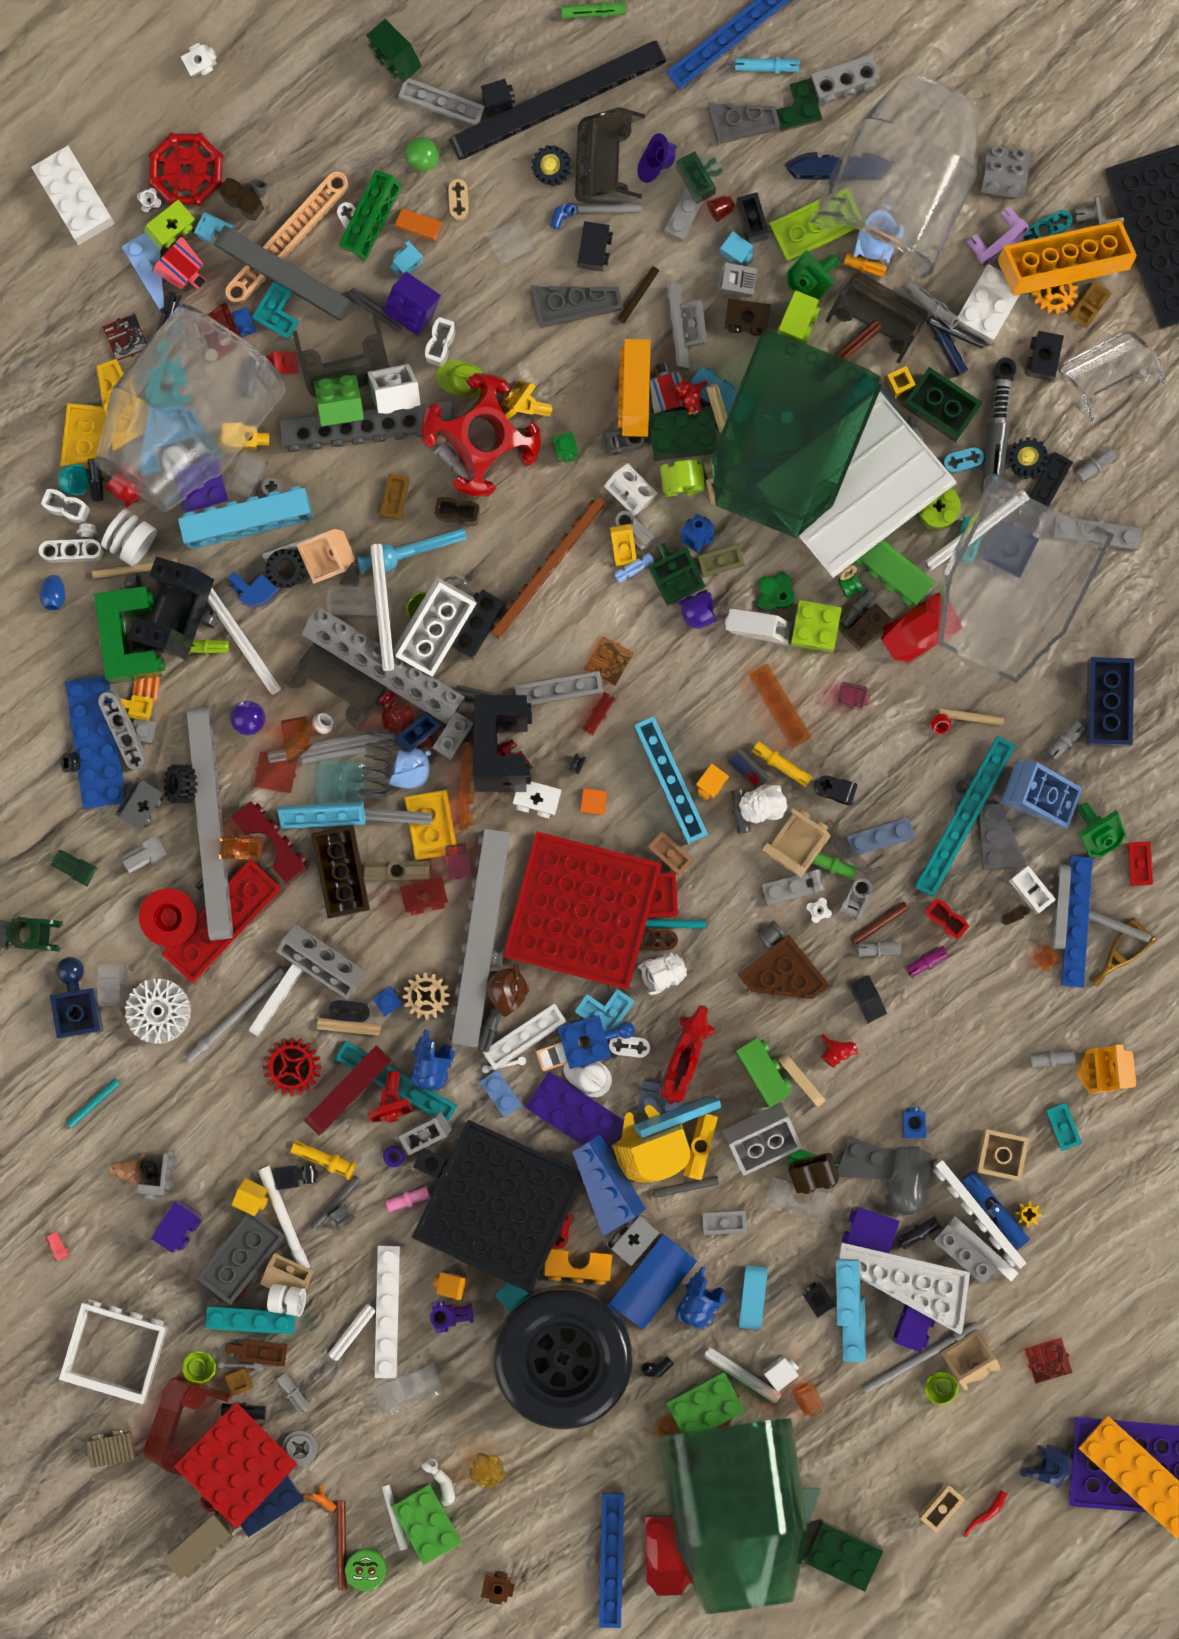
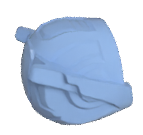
[853,211,898,263]
[388,748,431,789]

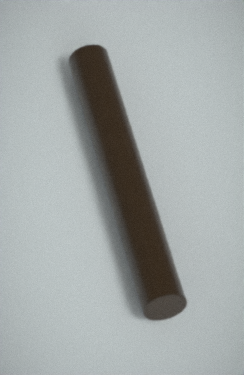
[618,266,659,324]

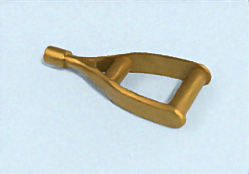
[1091,917,1157,987]

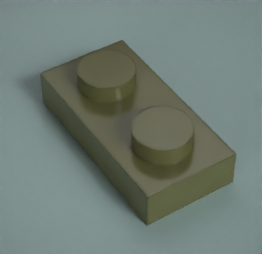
[697,544,745,578]

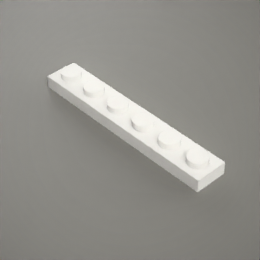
[375,1245,400,1378]

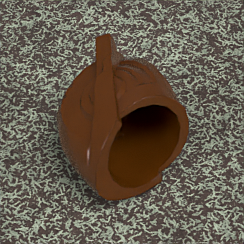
[486,964,529,1017]

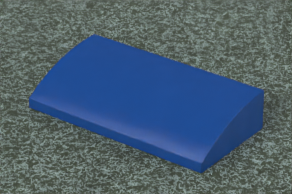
[609,1234,697,1330]

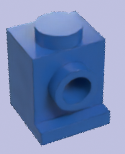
[227,307,257,339]

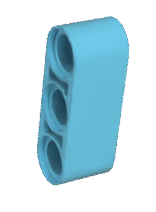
[739,1265,767,1330]

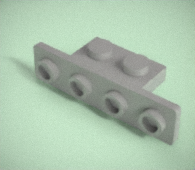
[667,282,707,369]

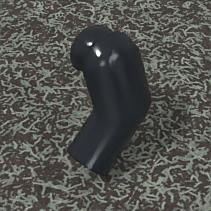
[641,1356,674,1378]

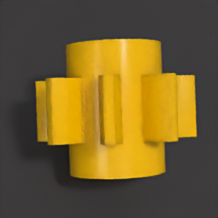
[1014,1200,1042,1228]

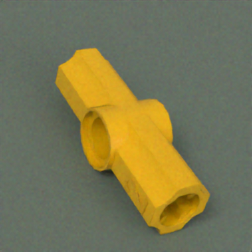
[683,1114,718,1180]

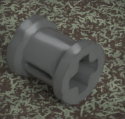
[757,920,786,948]

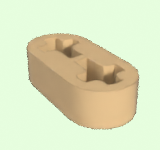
[448,179,469,221]

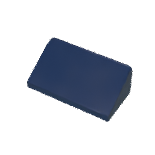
[394,712,441,752]

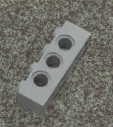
[276,924,367,1000]

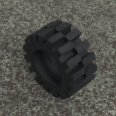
[265,549,305,588]
[164,765,198,803]

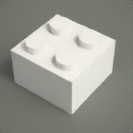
[367,364,421,414]

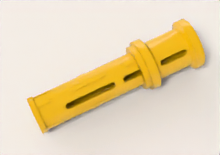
[290,1140,357,1180]

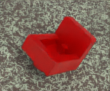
[264,352,299,377]

